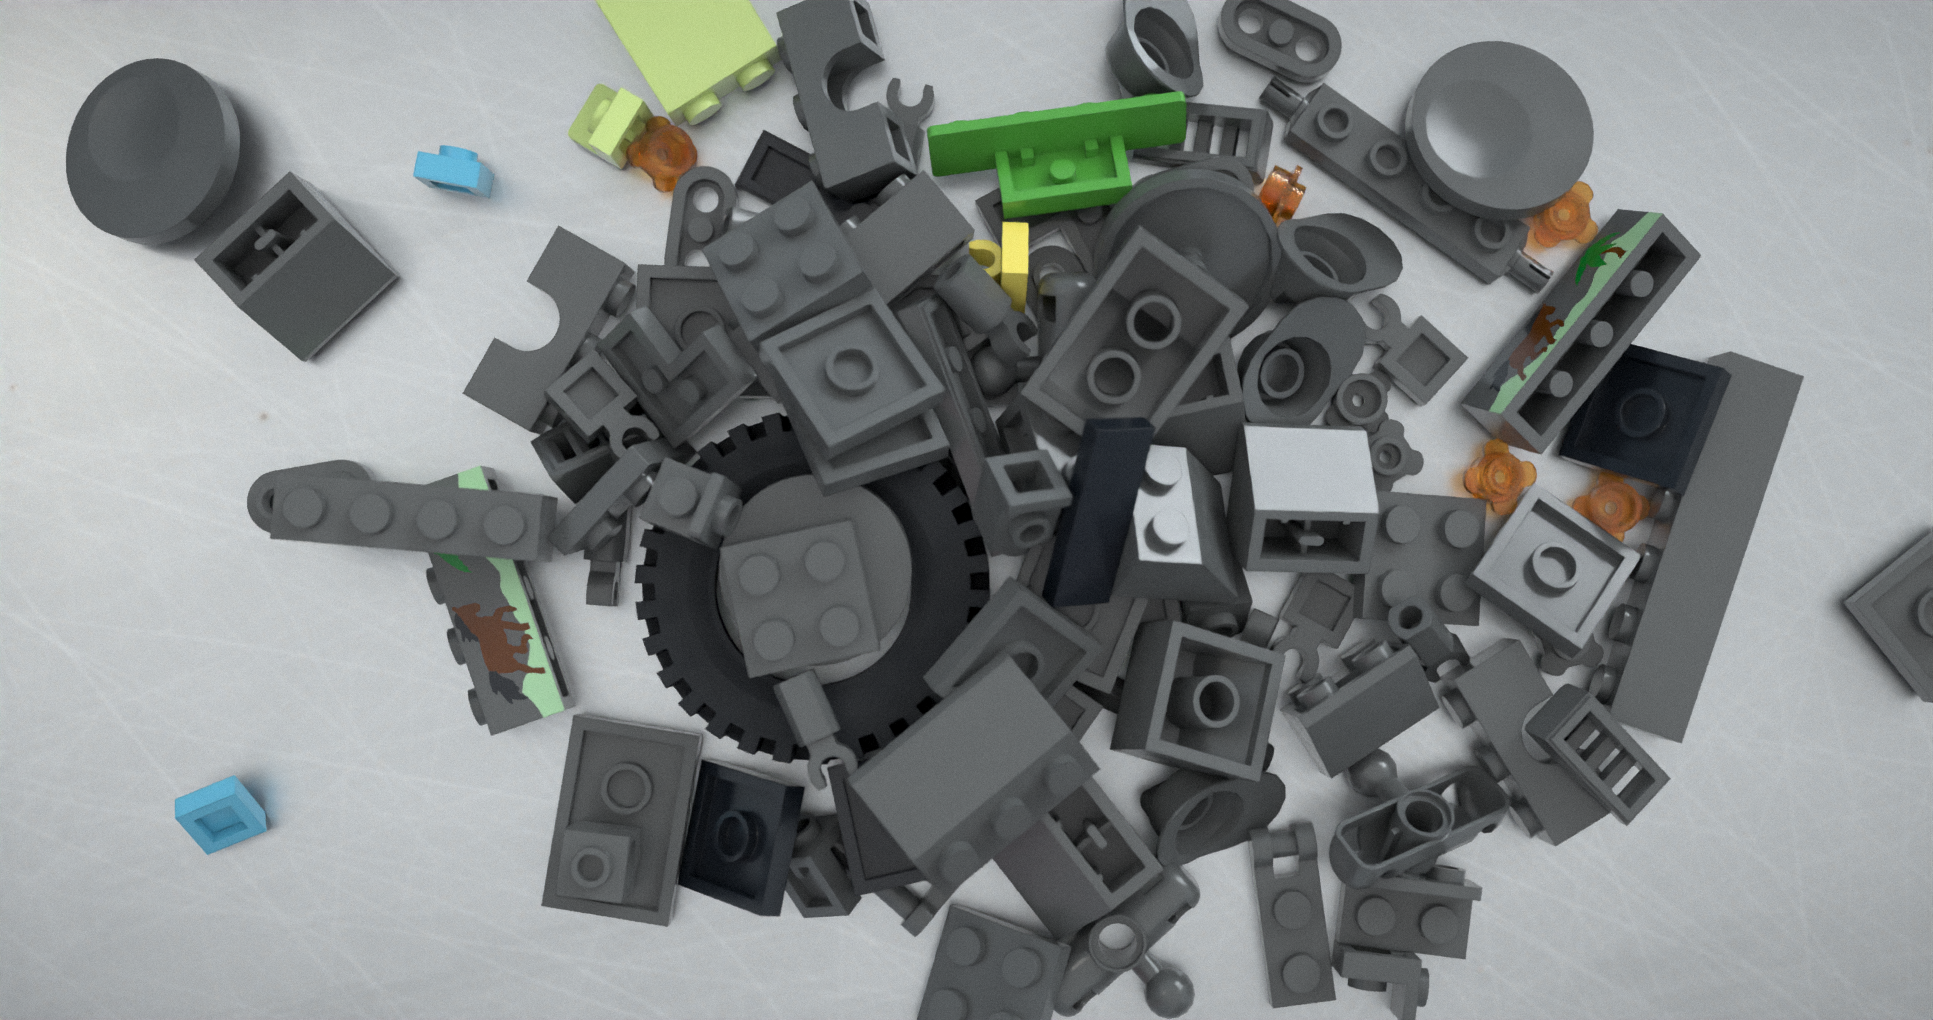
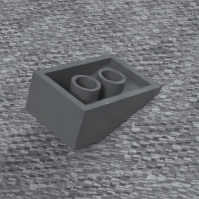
[1020,224,1249,438]

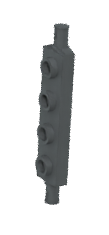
[1259,76,1554,294]

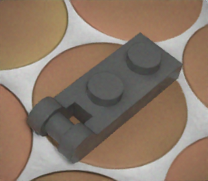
[1248,821,1336,1008]

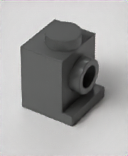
[971,449,1073,556]

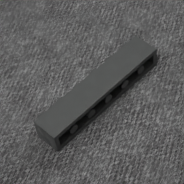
[1589,351,1804,744]

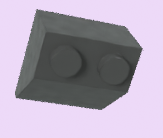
[1111,445,1238,603]
[1110,620,1286,782]

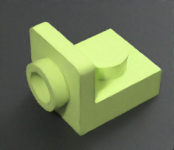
[568,84,654,170]

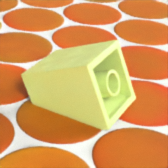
[595,0,782,127]

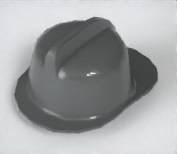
[1105,0,1204,99]
[1270,213,1403,304]
[1237,296,1366,425]
[1140,769,1286,867]

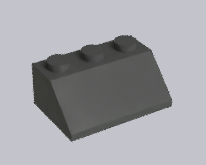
[847,650,1100,897]

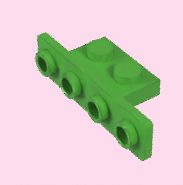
[926,91,1187,219]

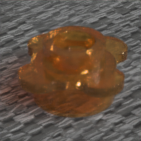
[626,116,697,193]
[1258,165,1307,224]
[1533,181,1598,248]
[1462,439,1537,515]
[1572,472,1649,542]

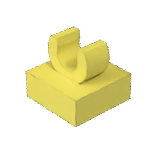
[969,222,1029,314]

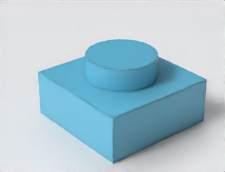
[413,145,495,199]
[175,775,267,855]

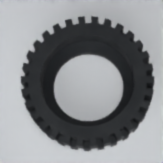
[635,413,990,765]

